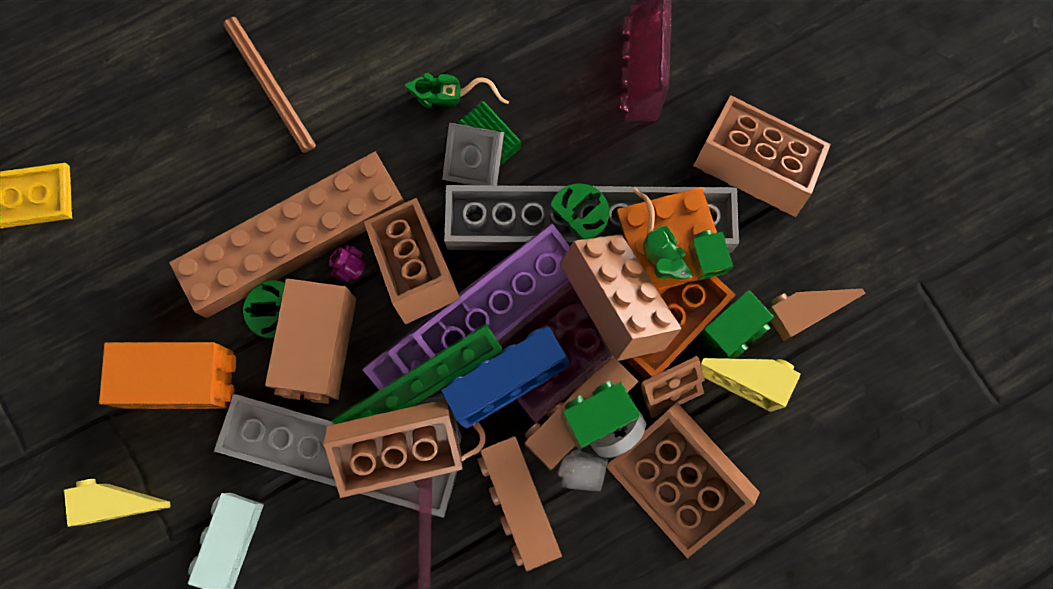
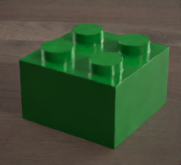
[694,290,774,359]
[561,380,641,450]

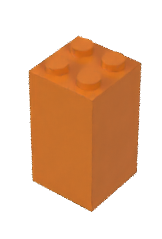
[99,342,236,409]

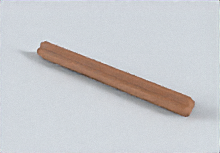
[224,17,315,153]

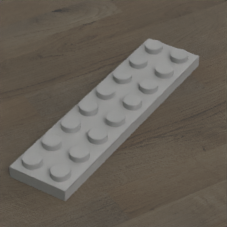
[214,394,457,518]

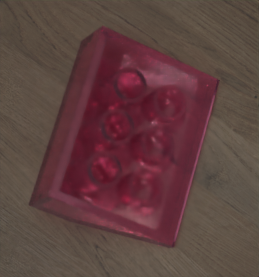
[620,0,672,122]
[489,281,614,423]

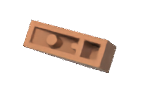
[768,289,866,341]

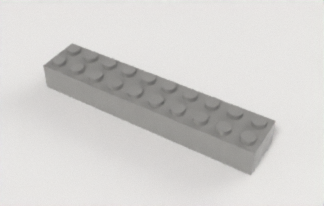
[444,185,739,253]

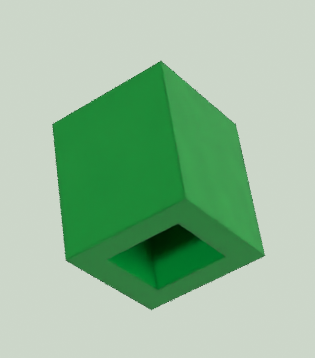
[688,230,733,281]

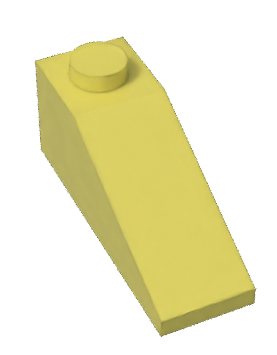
[64,479,171,527]

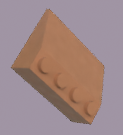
[693,95,831,217]
[606,402,760,558]

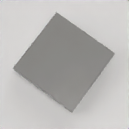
[442,123,504,186]

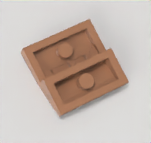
[641,356,705,418]

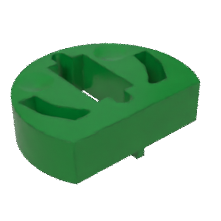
[551,183,609,240]
[243,280,285,339]

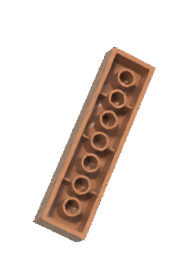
[169,151,405,318]

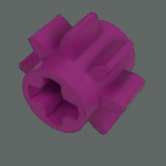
[329,245,365,282]

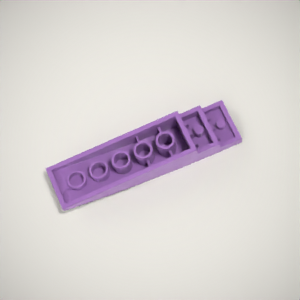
[363,224,571,390]

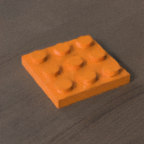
[616,187,717,291]

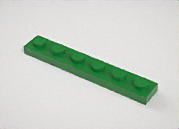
[332,323,503,424]

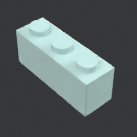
[188,493,264,589]

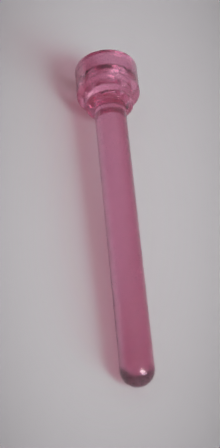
[418,477,432,589]

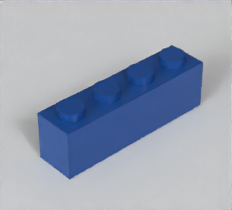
[441,326,572,429]

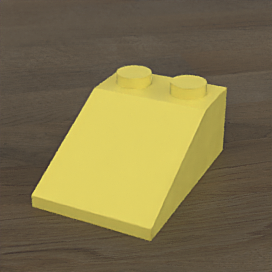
[700,358,801,412]

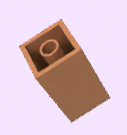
[265,278,357,404]

